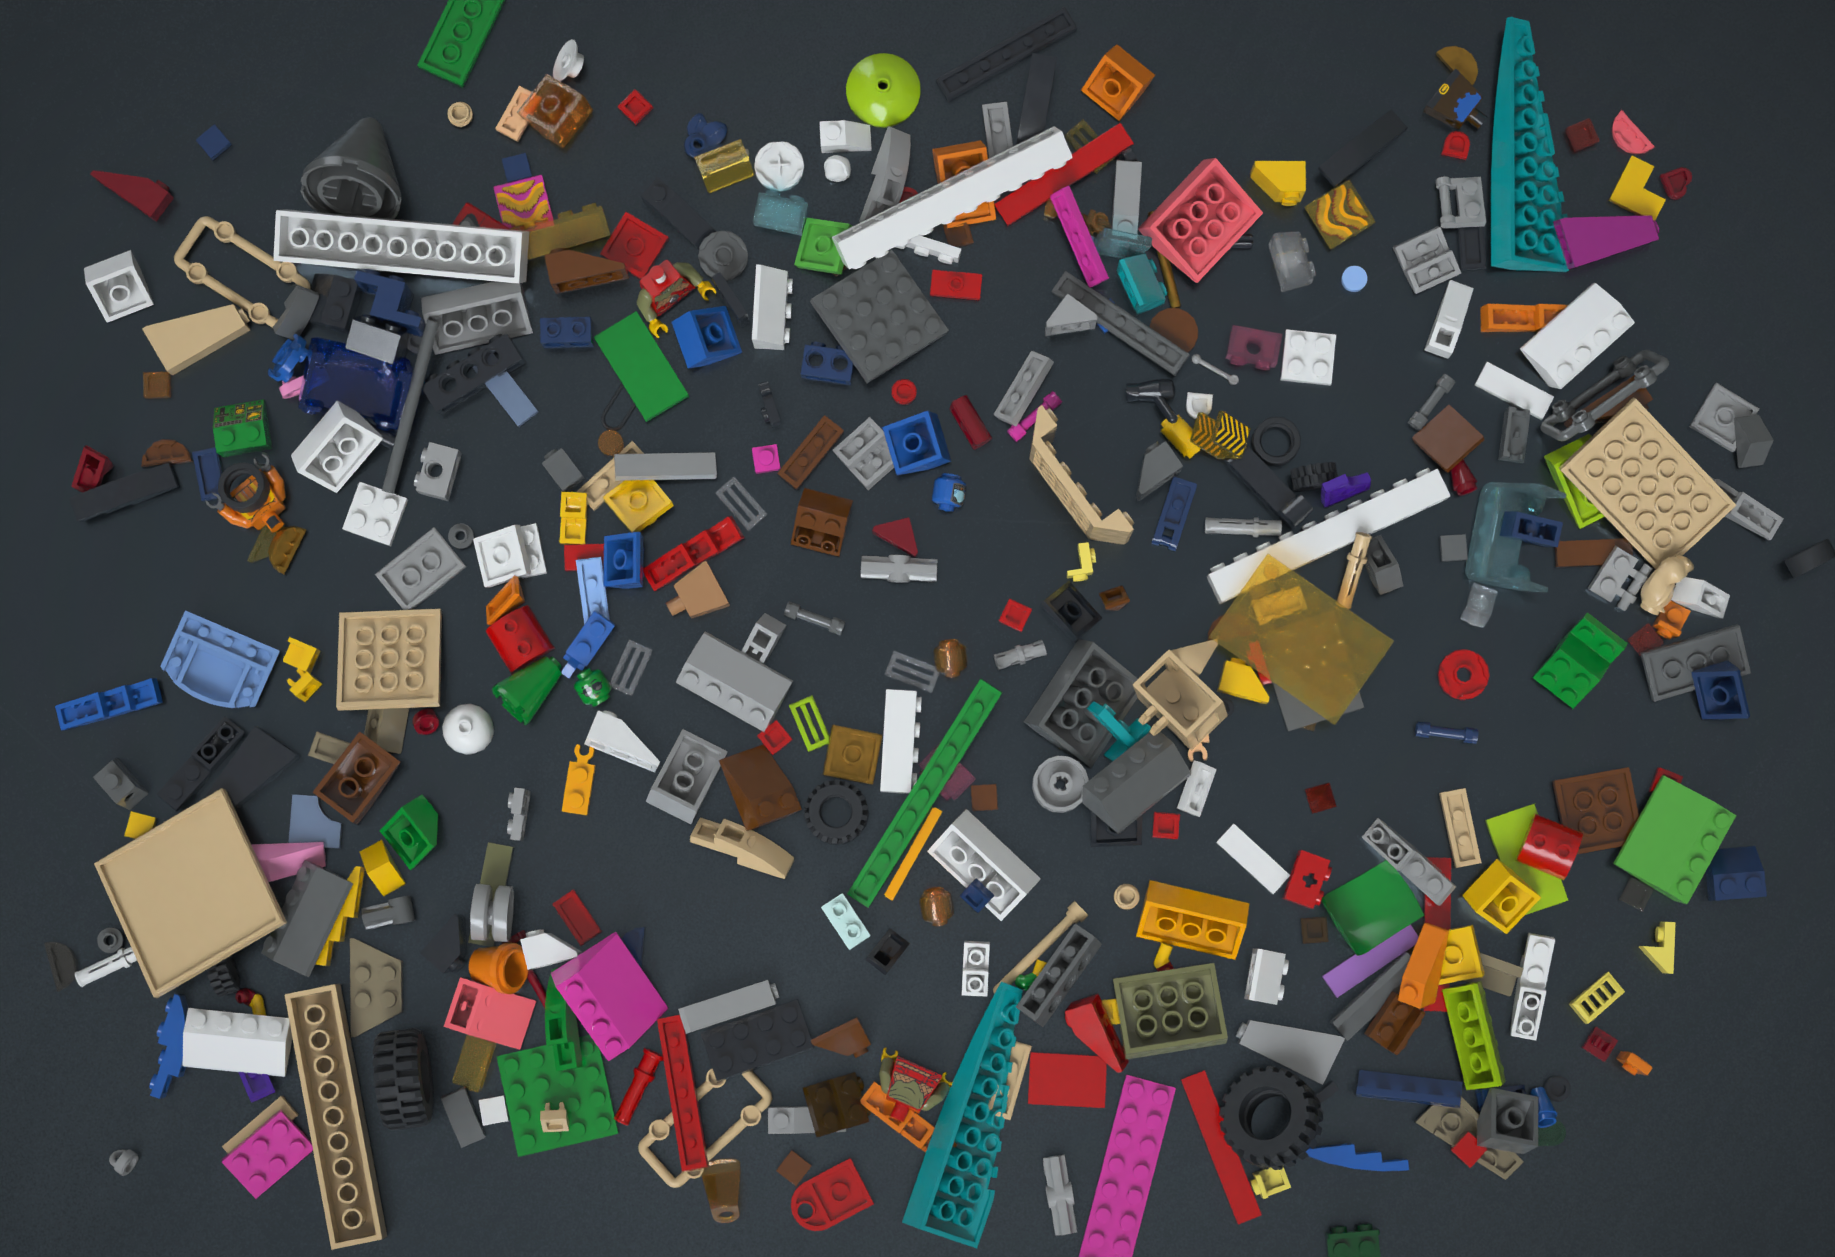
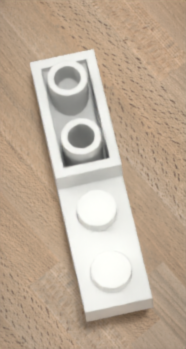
[1510,933,1555,1040]

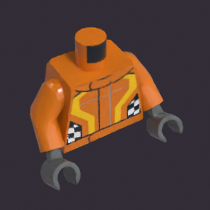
[205,452,285,532]

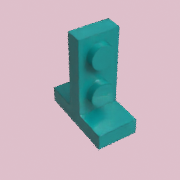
[1087,701,1151,763]

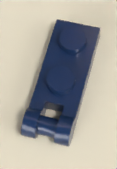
[1151,476,1197,551]

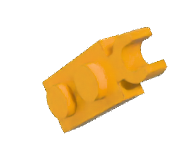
[562,744,596,816]

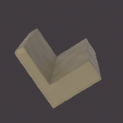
[364,708,409,754]
[1463,953,1524,996]

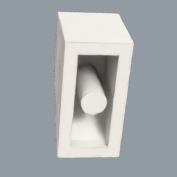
[820,120,871,153]
[1671,577,1730,619]

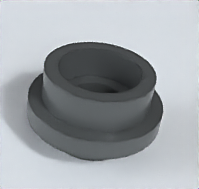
[448,523,474,549]
[97,928,124,953]

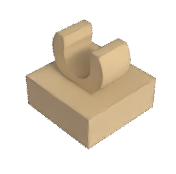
[540,1102,569,1132]

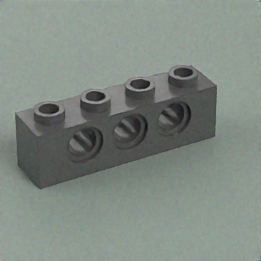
[1016,924,1102,1027]

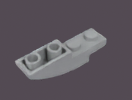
[859,126,911,223]
[1362,818,1457,906]

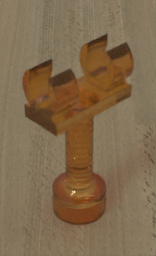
[1044,198,1111,238]

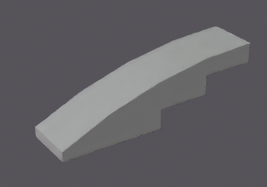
[1711,477,1784,540]

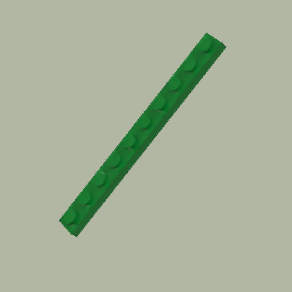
[847,679,1003,908]

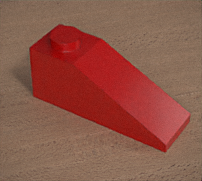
[1065,994,1129,1073]

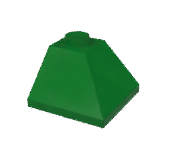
[380,795,438,871]

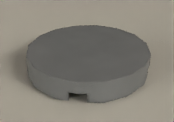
[698,231,748,281]

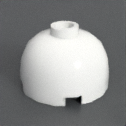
[442,704,494,755]

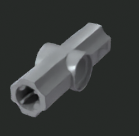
[861,555,937,583]
[1043,1155,1077,1236]

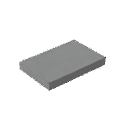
[375,527,466,610]

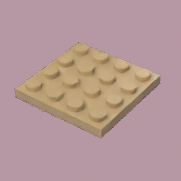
[336,609,442,711]

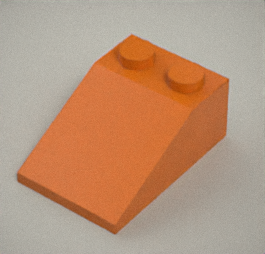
[932,140,996,228]

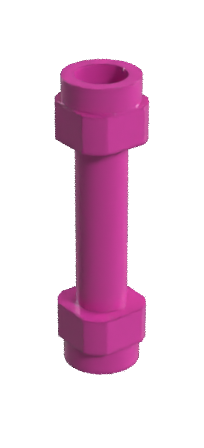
[1007,391,1062,442]

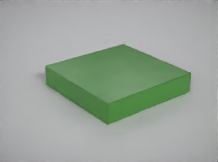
[794,218,853,275]

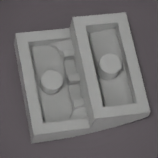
[1393,226,1461,294]
[832,417,894,490]

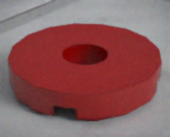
[1438,649,1489,700]

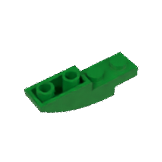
[545,968,583,1071]

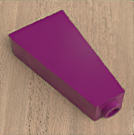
[1553,215,1659,269]

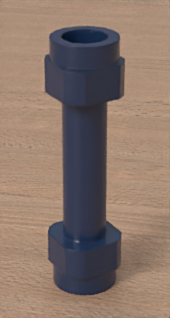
[1415,721,1478,744]

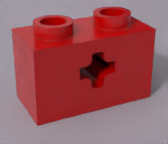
[1282,850,1332,909]

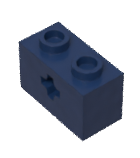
[1499,511,1563,547]

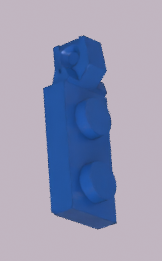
[561,610,616,678]

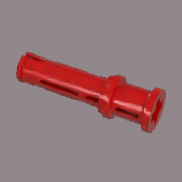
[614,1048,663,1126]

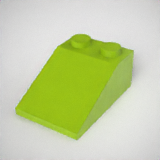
[1544,434,1605,529]

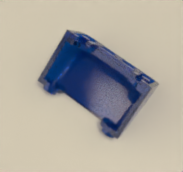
[298,337,413,430]

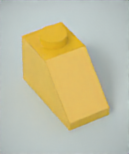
[1217,658,1270,704]

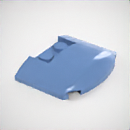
[160,611,280,708]

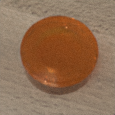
[598,430,624,456]

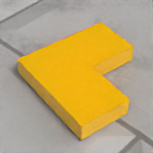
[1608,156,1666,220]

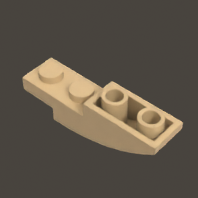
[690,818,794,879]

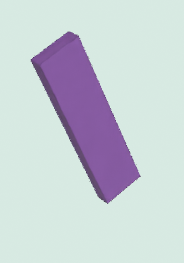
[1322,924,1419,998]

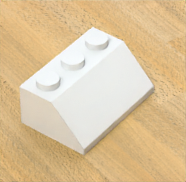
[752,265,793,350]
[291,401,383,493]

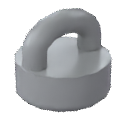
[109,1149,138,1176]

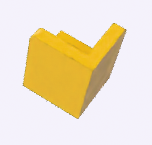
[283,637,321,674]

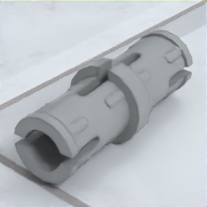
[994,640,1047,670]

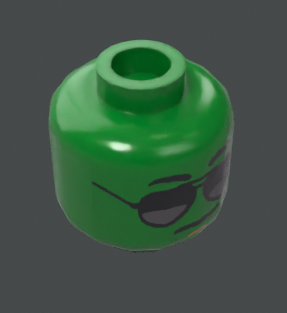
[574,668,612,707]

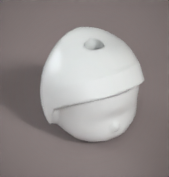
[824,155,851,182]

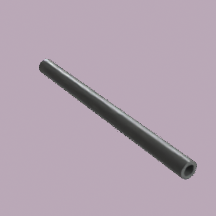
[382,320,439,494]

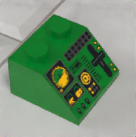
[213,399,272,457]

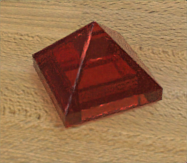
[1305,783,1337,814]

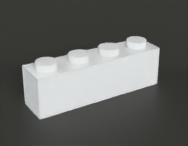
[880,689,922,794]

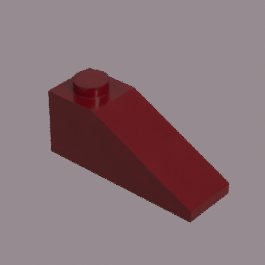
[90,170,174,222]

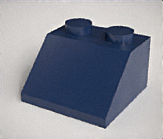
[1706,846,1767,901]

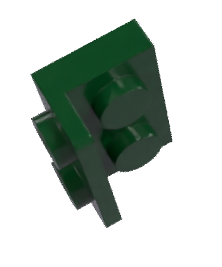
[1325,1224,1381,1257]

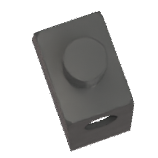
[93,758,149,810]

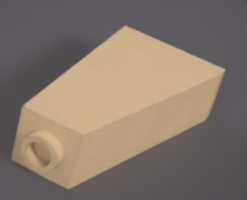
[142,304,250,375]

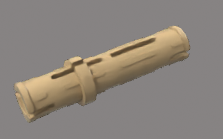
[1335,532,1372,609]

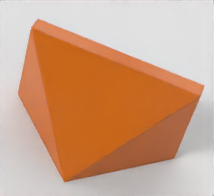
[486,575,525,626]

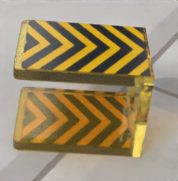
[1190,411,1251,459]

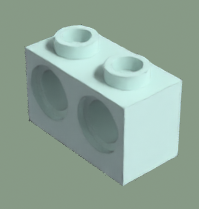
[821,893,871,950]

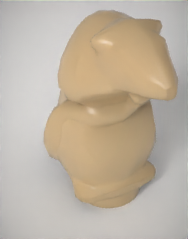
[1640,555,1694,615]

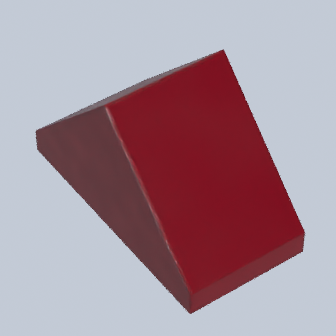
[872,517,918,558]

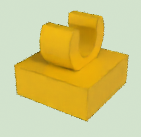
[287,669,322,702]

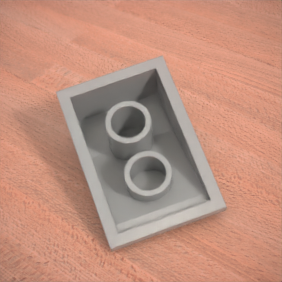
[646,729,728,824]

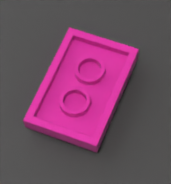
[222,1109,313,1199]

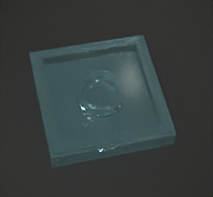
[1093,228,1152,259]

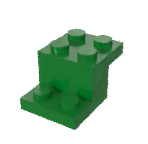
[1533,612,1628,709]

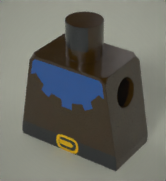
[1423,69,1487,130]

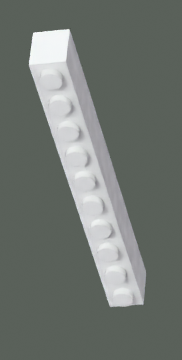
[832,126,1073,269]
[1207,468,1450,604]

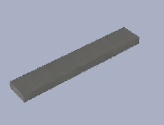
[1051,271,1190,376]

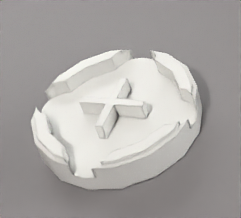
[754,141,804,192]

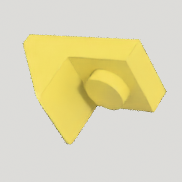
[1639,922,1675,974]

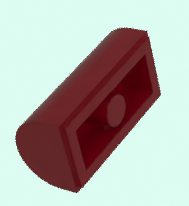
[949,395,992,450]

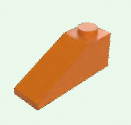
[1398,923,1449,1009]

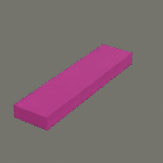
[1050,186,1109,288]

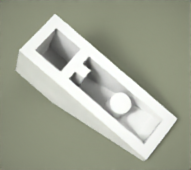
[584,711,660,772]

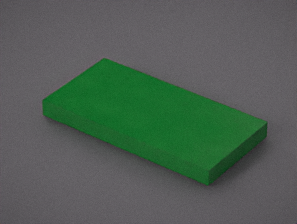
[417,0,505,87]
[594,311,689,422]

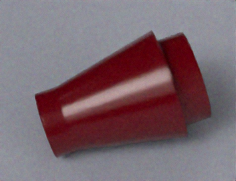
[1451,459,1478,495]

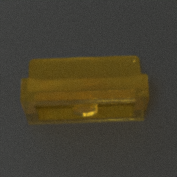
[694,139,754,193]
[452,1035,497,1093]

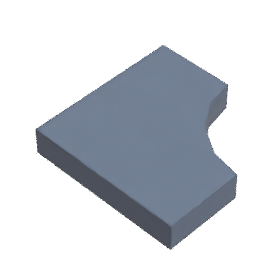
[289,795,343,849]

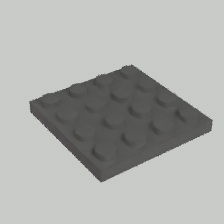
[810,250,949,383]

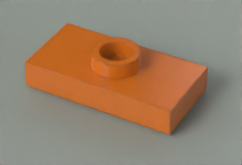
[1616,1051,1652,1076]

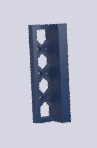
[1356,1070,1463,1108]

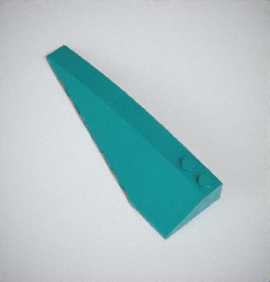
[1491,17,1569,272]
[902,982,1023,1248]

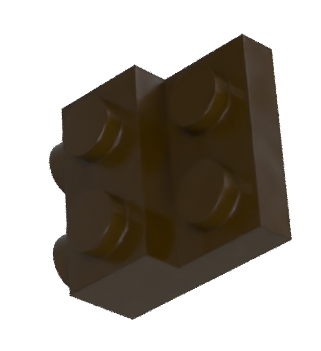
[803,1072,871,1137]

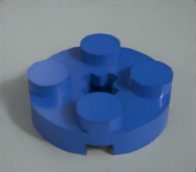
[268,334,309,383]

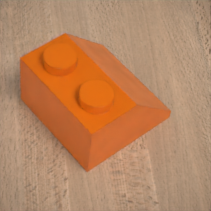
[1081,44,1155,121]

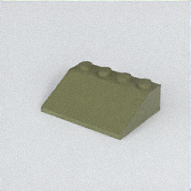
[1113,963,1228,1060]

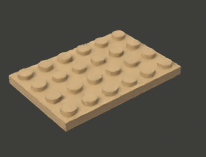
[1559,397,1736,570]

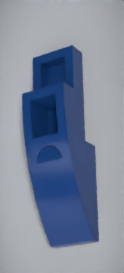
[149,994,188,1099]

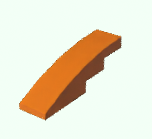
[860,1081,957,1153]

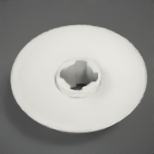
[553,39,584,81]

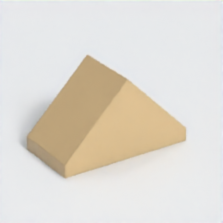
[1171,639,1218,676]

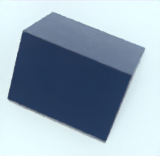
[1691,660,1750,719]

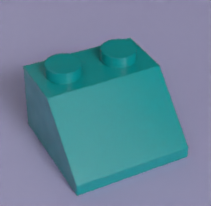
[1116,254,1167,316]

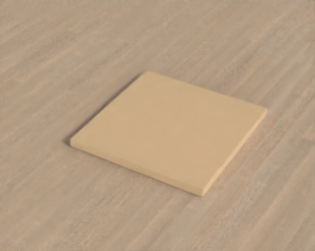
[94,788,287,998]

